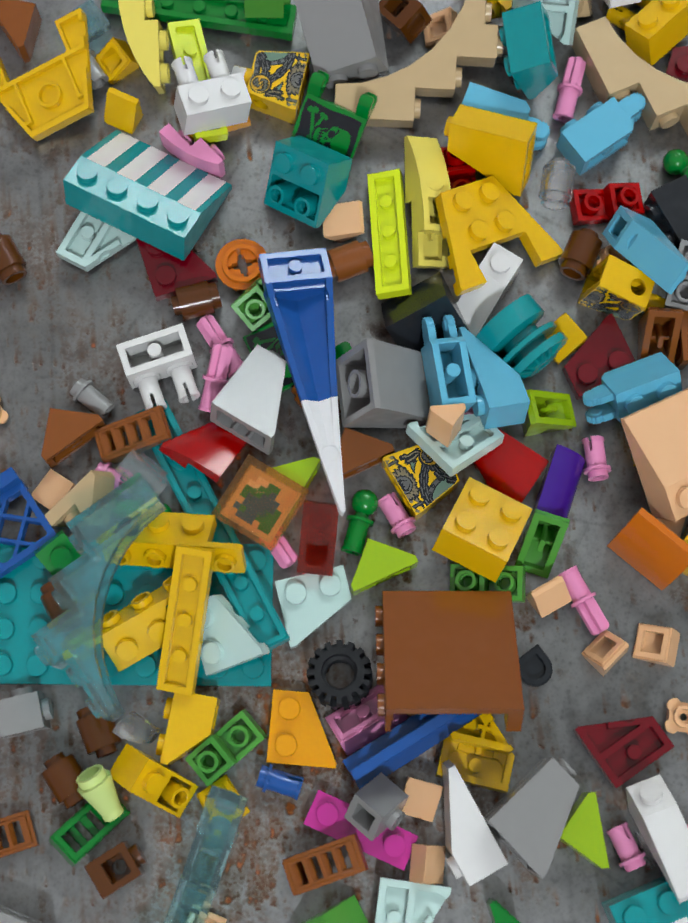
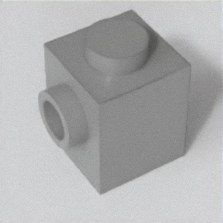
[0,686,54,739]
[344,773,409,841]

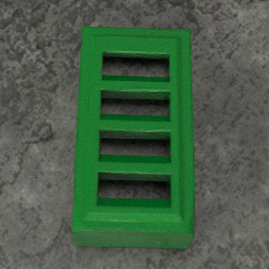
[49,802,130,867]

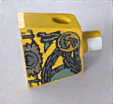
[231,51,310,124]
[577,254,666,320]
[381,445,460,520]

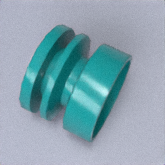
[476,294,568,381]

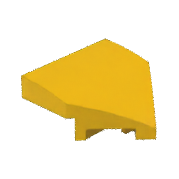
[435,714,515,793]

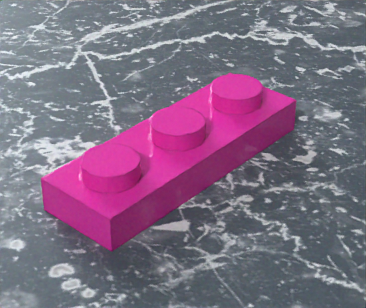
[303,790,418,871]

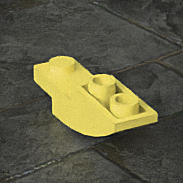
[118,0,170,94]
[404,135,451,269]

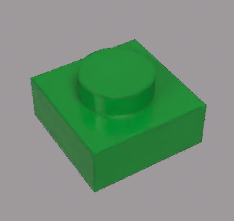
[34,530,86,579]

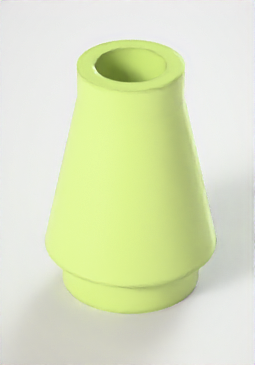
[76,764,124,822]

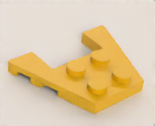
[0,8,94,141]
[435,176,563,297]

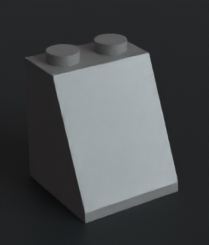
[294,0,389,89]
[336,338,430,428]
[483,757,580,879]

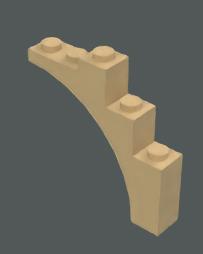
[335,0,503,129]
[571,16,688,136]

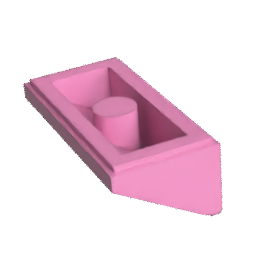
[325,685,408,755]

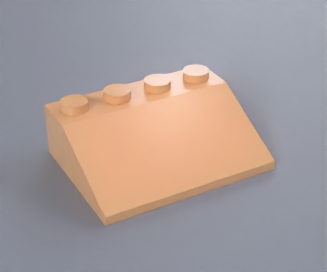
[620,388,688,521]

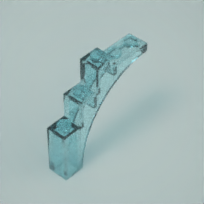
[31,472,167,722]
[164,785,248,923]

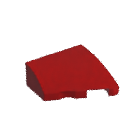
[159,422,248,483]
[473,427,549,503]

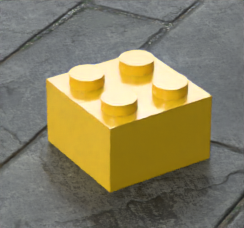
[432,477,533,582]

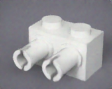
[171,49,252,136]
[116,323,200,410]

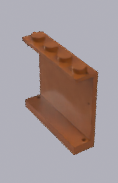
[375,591,524,732]

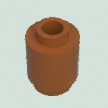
[327,240,374,283]

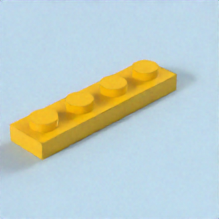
[156,544,216,696]

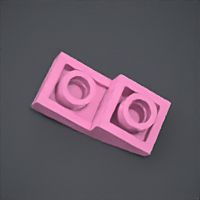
[159,123,226,178]

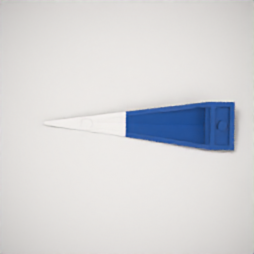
[258,248,346,517]

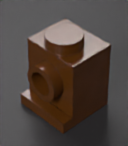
[379,0,432,44]
[84,840,147,899]

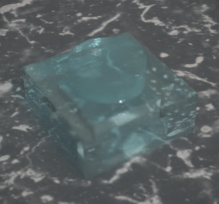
[68,0,112,43]

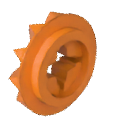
[215,239,266,292]

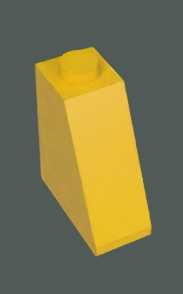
[444,104,538,197]

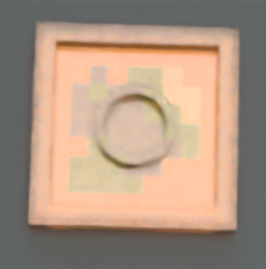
[211,454,310,552]

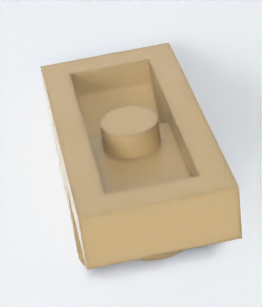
[44,470,115,528]

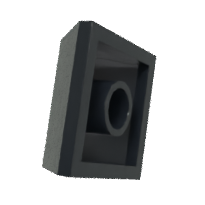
[381,272,470,352]

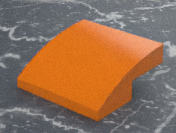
[607,507,688,591]

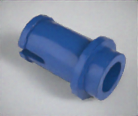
[256,763,304,800]

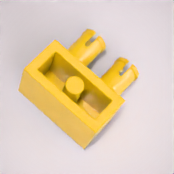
[606,0,688,66]

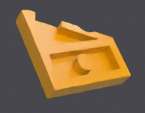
[266,689,336,769]

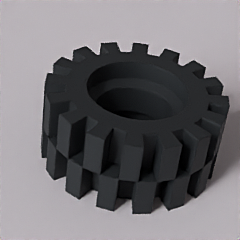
[307,640,373,710]

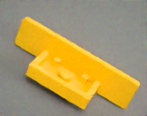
[101,511,247,573]
[63,576,172,672]

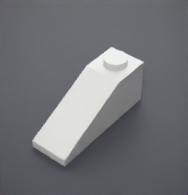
[457,242,524,337]
[442,760,508,886]
[626,774,688,903]

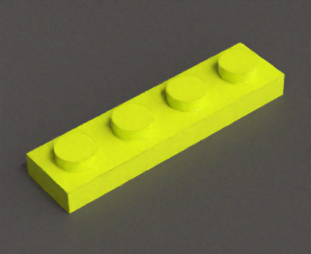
[167,19,228,143]
[367,169,412,300]

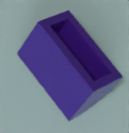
[532,444,585,518]

